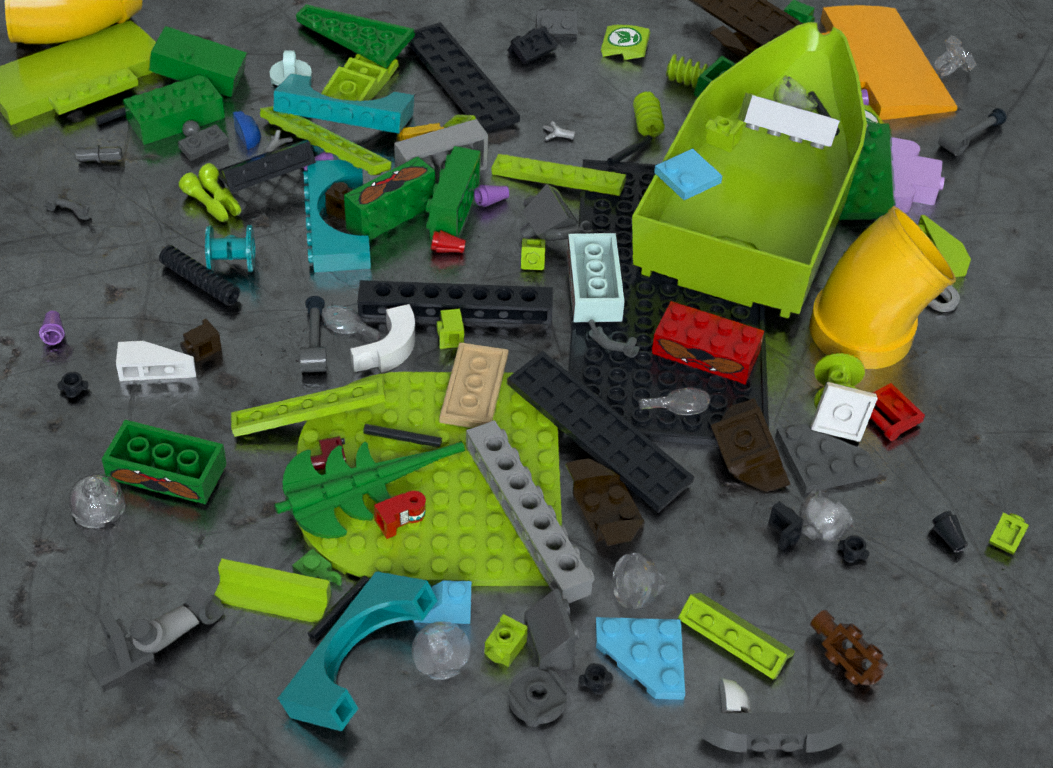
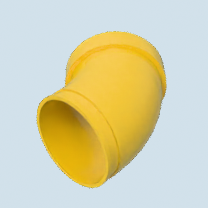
[5,0,142,44]
[809,206,956,369]

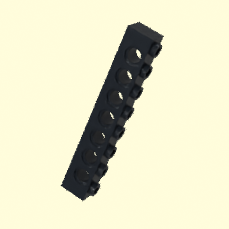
[357,280,553,325]

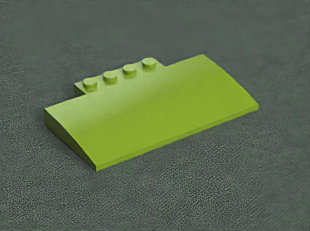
[0,20,156,125]

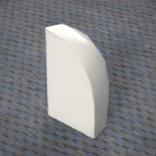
[719,678,751,713]

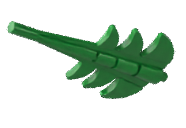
[274,441,465,539]

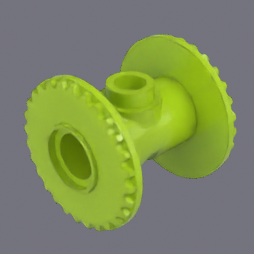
[814,353,865,409]

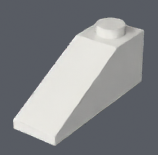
[116,341,196,381]

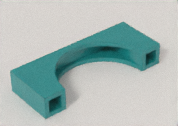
[273,73,415,133]
[303,160,371,272]
[277,571,438,731]

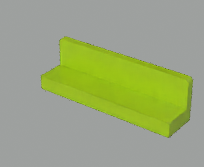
[214,559,331,623]
[677,593,795,680]

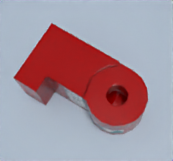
[374,491,426,539]

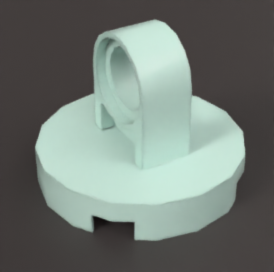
[269,50,312,86]

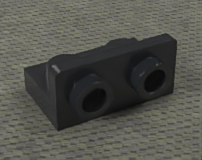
[507,26,558,65]

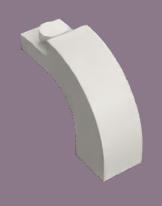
[350,304,415,373]

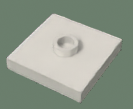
[810,382,877,442]

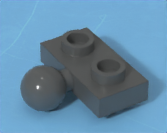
[178,120,228,161]

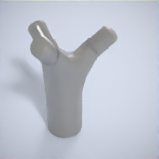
[543,121,575,141]
[264,130,293,153]

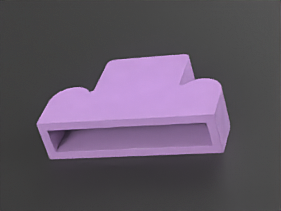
[891,137,945,213]

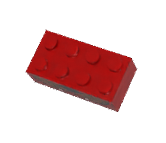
[652,301,764,384]

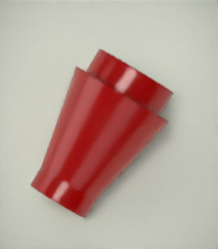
[431,230,466,253]

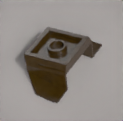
[710,25,760,59]
[711,398,791,492]
[565,458,645,546]

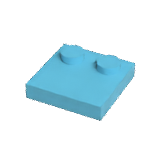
[654,149,723,200]

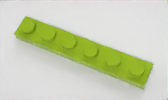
[491,154,626,196]
[231,378,386,437]

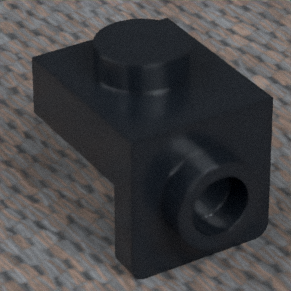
[768,501,804,550]

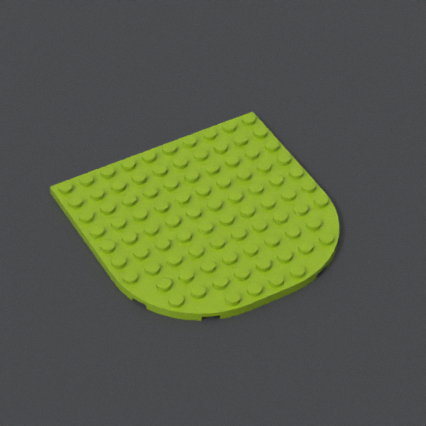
[297,372,562,586]

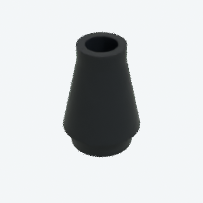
[932,511,968,553]

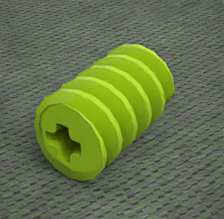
[666,54,708,88]
[633,91,665,138]

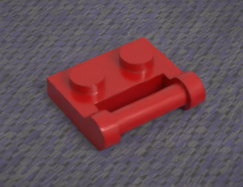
[870,383,925,441]

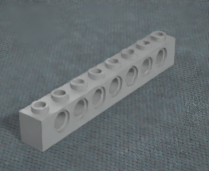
[466,420,594,603]

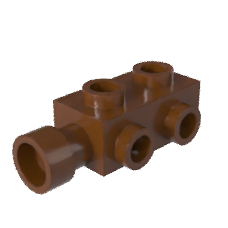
[810,610,889,685]

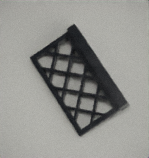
[218,140,316,193]

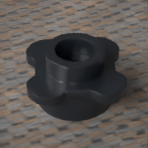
[57,372,89,398]
[838,535,870,563]
[578,663,613,695]

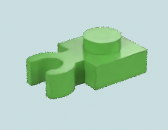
[292,549,342,593]

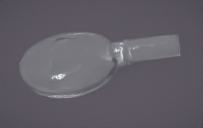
[322,305,382,342]
[639,387,710,415]

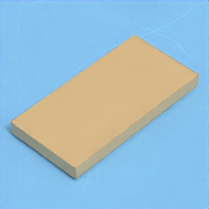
[440,342,509,428]

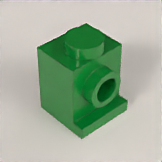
[784,0,815,24]

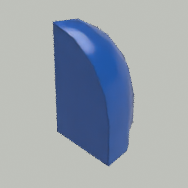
[233,111,261,150]

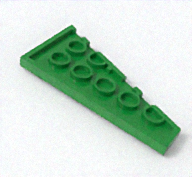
[296,4,415,68]
[839,123,896,220]

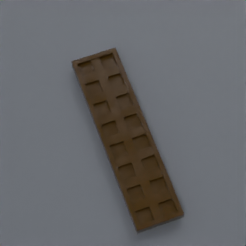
[689,0,803,47]

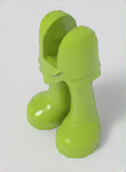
[179,163,241,222]

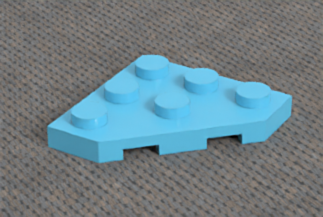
[595,617,685,700]

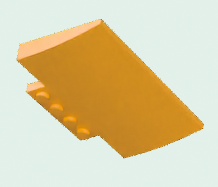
[820,5,957,120]

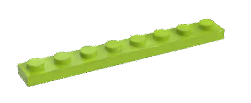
[260,106,391,175]

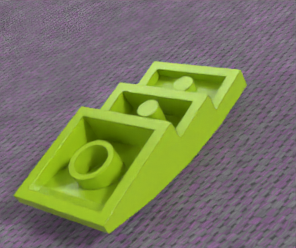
[321,53,399,101]

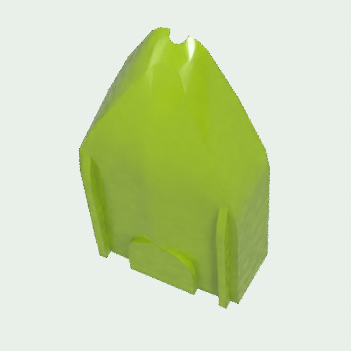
[632,22,867,319]

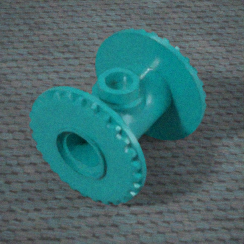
[205,225,256,272]

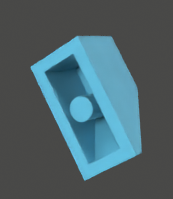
[414,581,472,624]

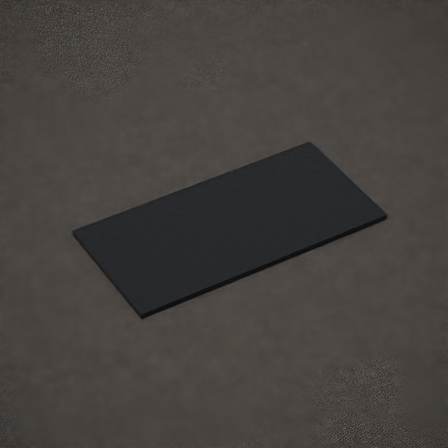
[564,159,769,446]

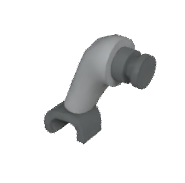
[129,585,224,653]

